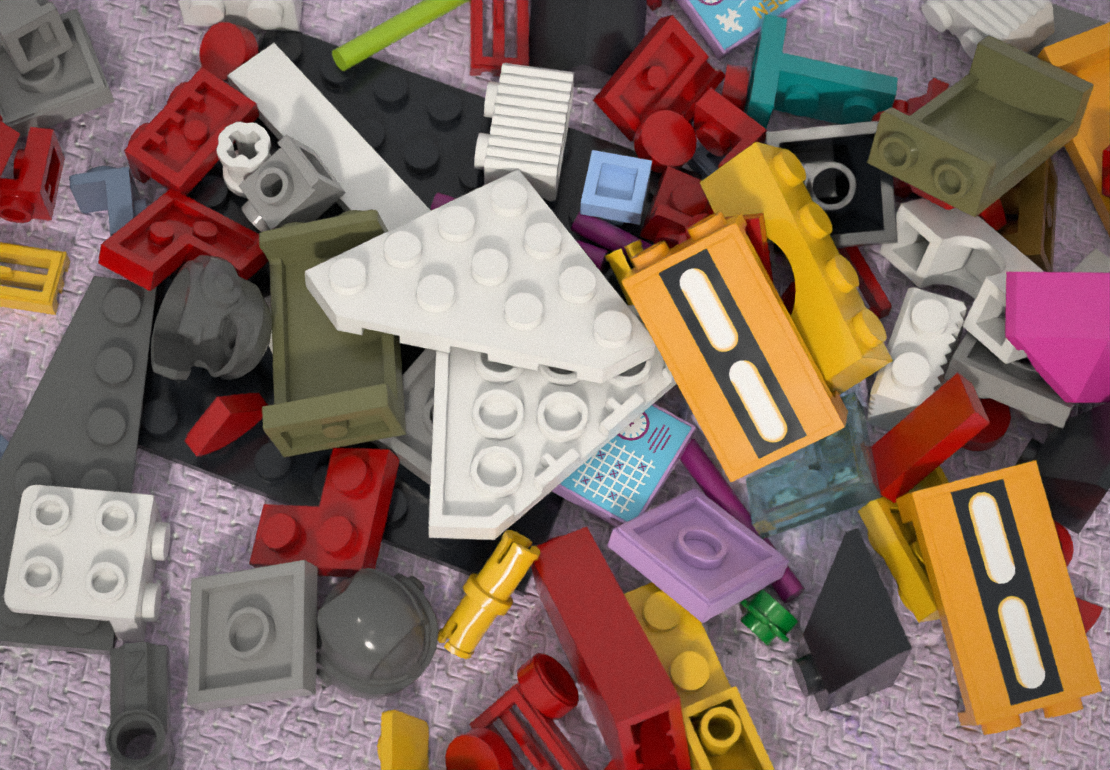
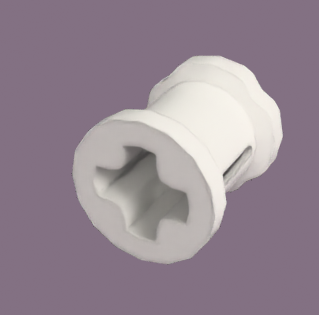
[217,122,271,198]

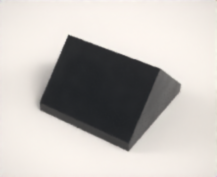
[529,0,647,89]

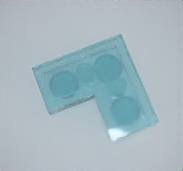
[746,392,881,539]

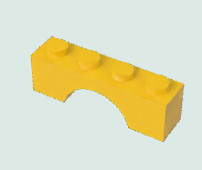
[700,142,893,395]

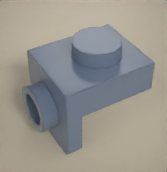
[69,166,150,236]

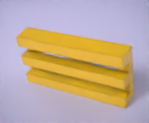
[0,242,71,315]

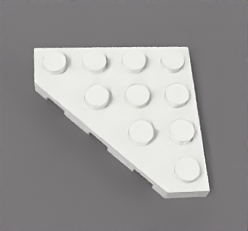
[305,169,656,384]
[429,305,677,540]

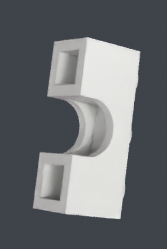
[879,198,1044,364]

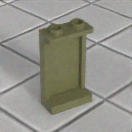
[867,35,1094,217]
[259,209,406,457]

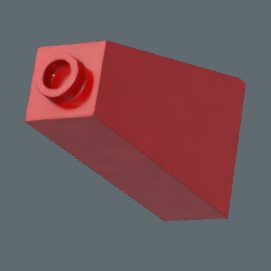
[531,526,692,770]

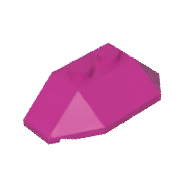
[1005,272,1110,403]

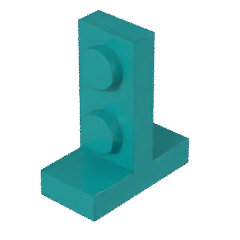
[744,14,898,129]

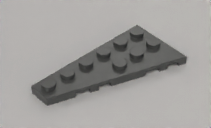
[0,276,157,655]

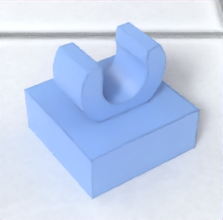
[580,150,652,226]

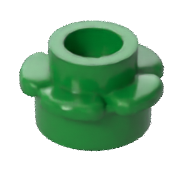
[739,589,799,646]

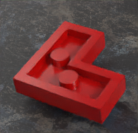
[98,188,268,291]
[249,448,400,578]

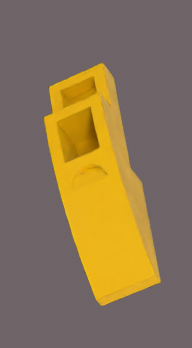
[624,582,774,770]

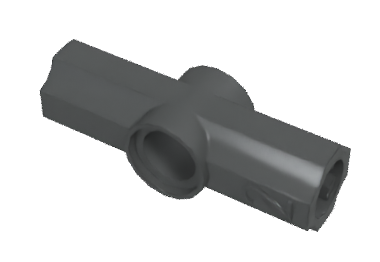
[105,642,176,770]

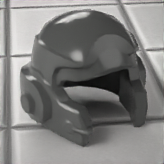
[151,255,272,380]
[316,568,439,699]

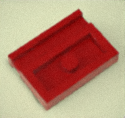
[593,15,725,142]

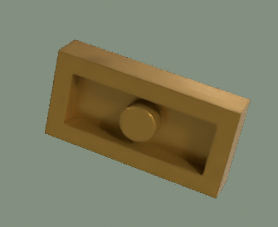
[997,158,1058,272]

